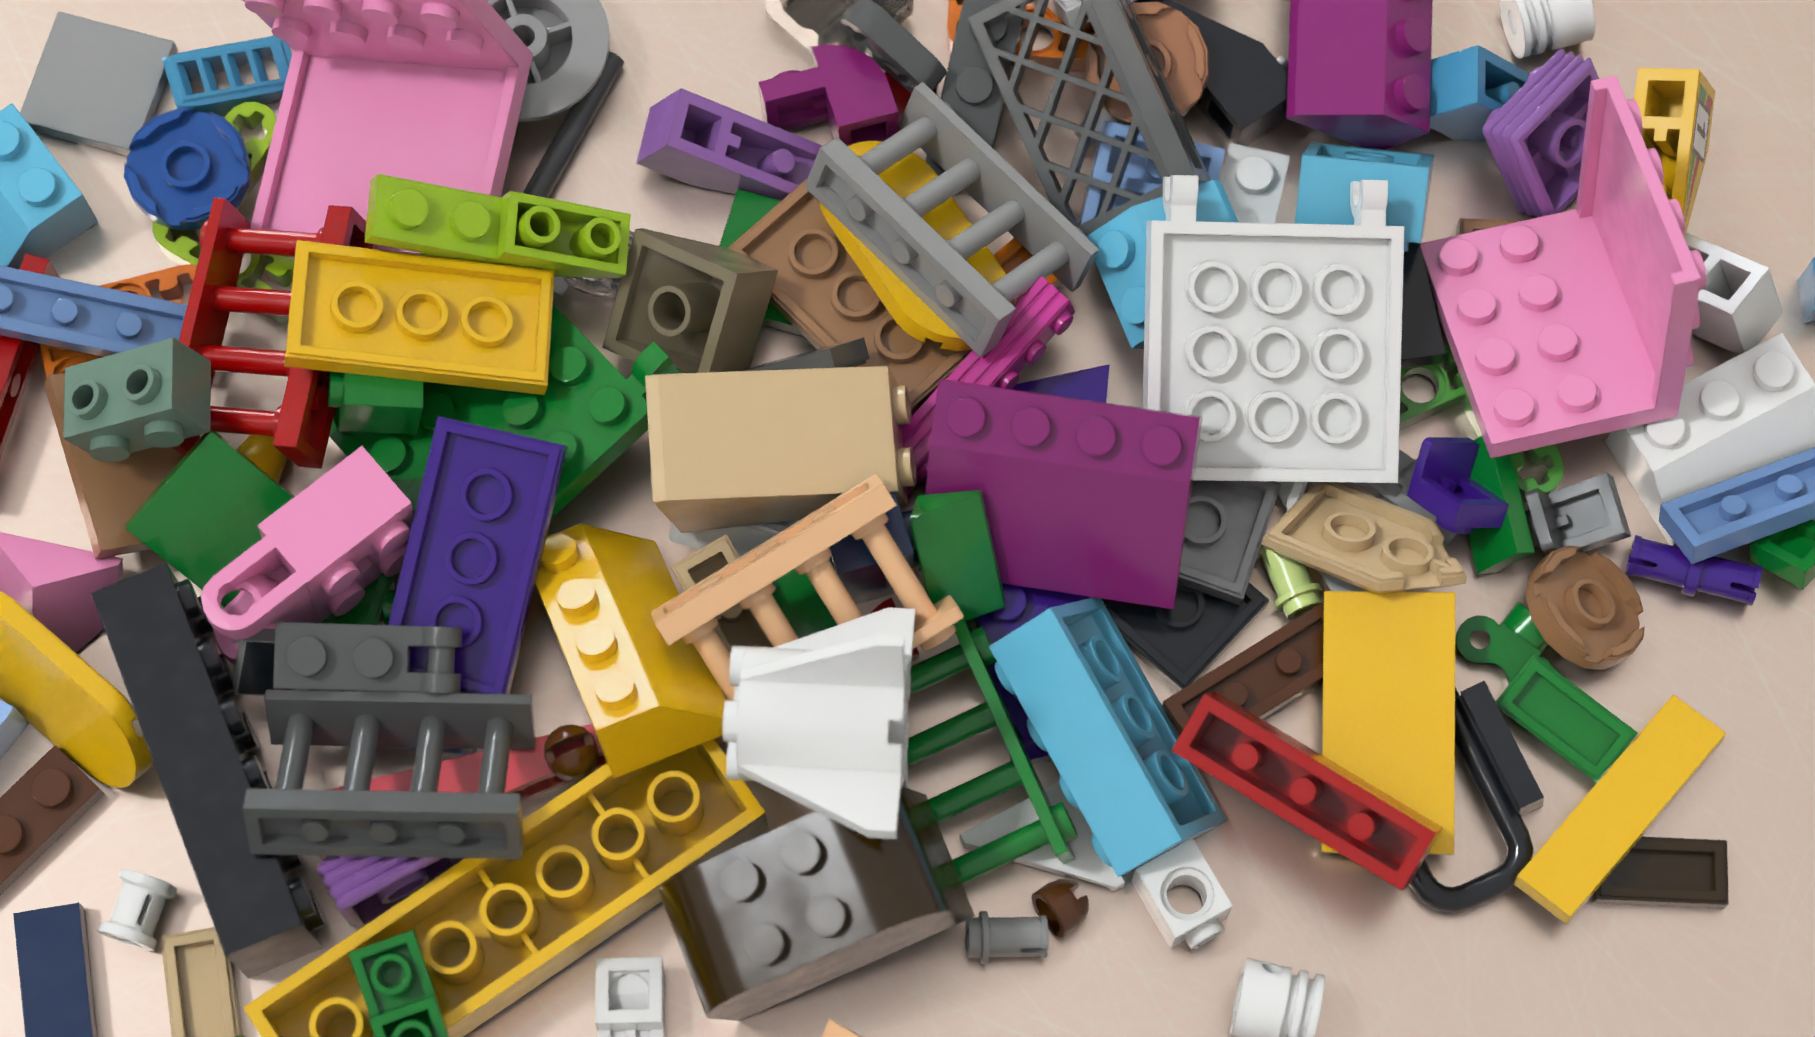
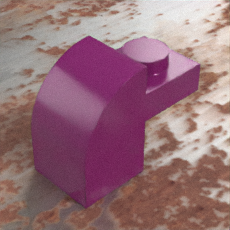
[758,44,899,146]

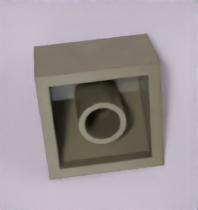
[602,228,778,373]

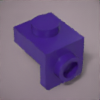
[1406,437,1509,534]

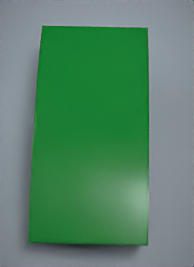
[348,929,450,1037]

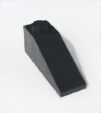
[1131,0,1288,146]

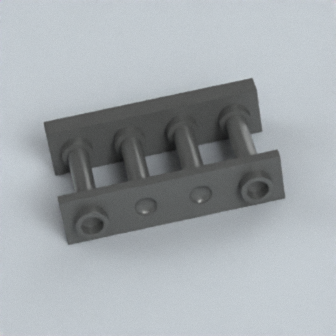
[243,690,536,859]

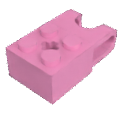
[201,446,414,665]

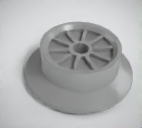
[487,0,610,121]

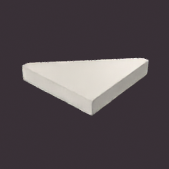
[960,782,1125,891]

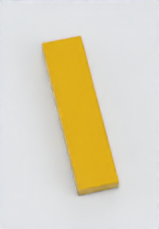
[1514,694,1726,925]

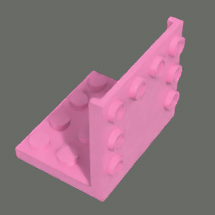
[243,0,533,254]
[1420,75,1707,459]

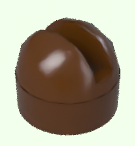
[544,724,598,780]
[1032,879,1089,938]

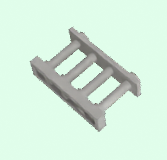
[804,82,1099,358]

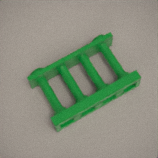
[907,617,1079,884]

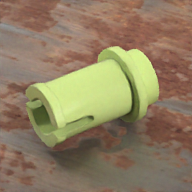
[1258,545,1324,620]

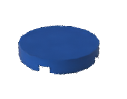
[124,108,251,230]

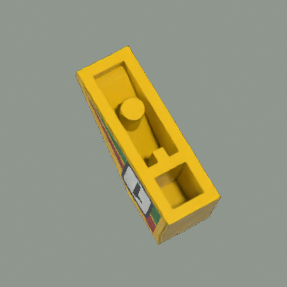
[1634,68,1715,239]

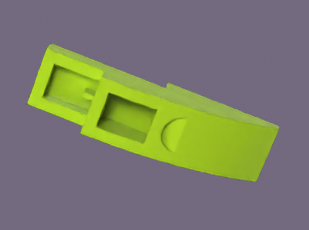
[365,174,631,278]

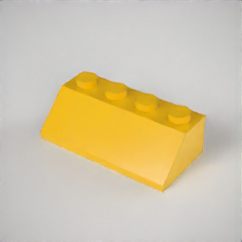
[535,523,726,779]

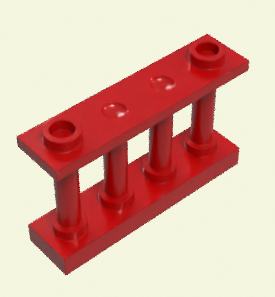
[172,198,373,469]

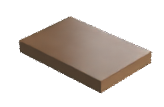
[44,373,184,559]

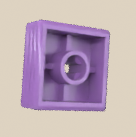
[1482,49,1599,218]
[317,856,465,928]

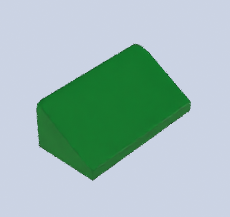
[910,490,1006,621]

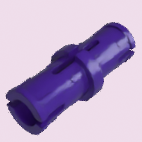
[1625,535,1762,606]

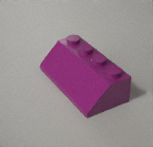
[1286,0,1433,150]

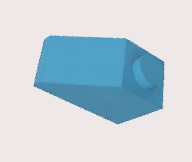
[1430,45,1530,142]

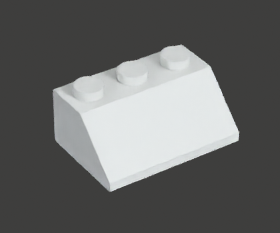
[1605,333,1815,546]

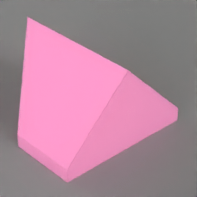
[0,532,123,653]

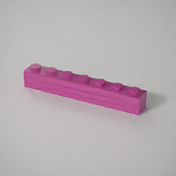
[900,276,1075,509]

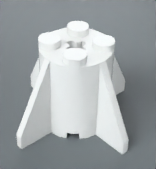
[723,607,915,839]

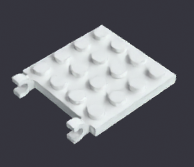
[1143,175,1404,483]

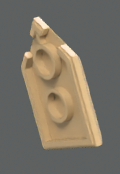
[1262,482,1467,594]

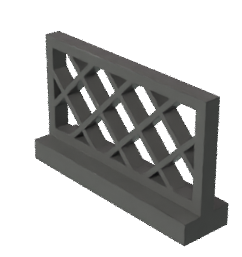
[967,0,1211,236]

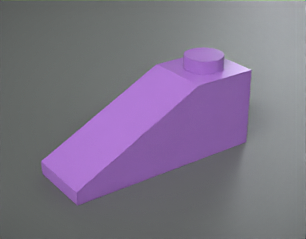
[636,88,823,201]

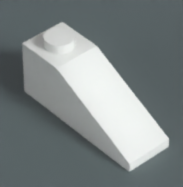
[1685,233,1783,355]

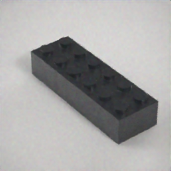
[91,563,326,979]

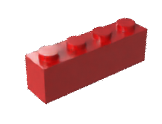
[1171,692,1443,891]

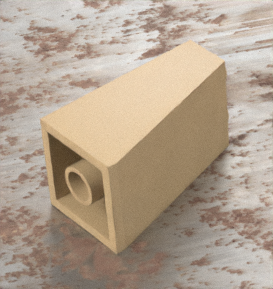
[645,366,917,533]

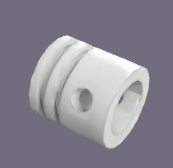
[1499,0,1595,58]
[1229,957,1325,1037]

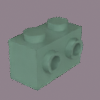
[63,337,211,462]

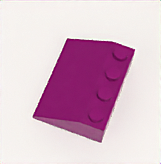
[919,380,1203,609]

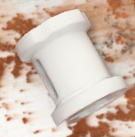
[97,868,177,951]

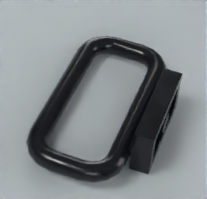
[1409,680,1544,913]

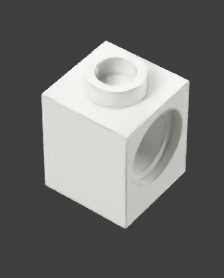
[1131,838,1233,950]

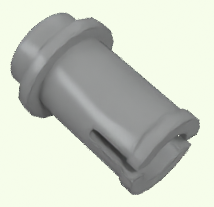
[965,911,1048,964]

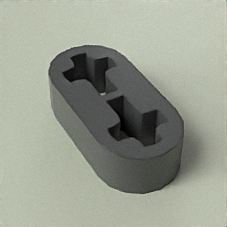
[839,0,947,93]

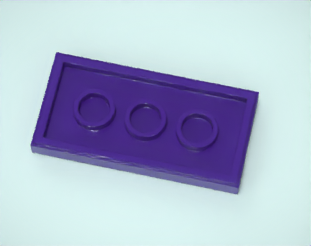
[388,416,568,694]

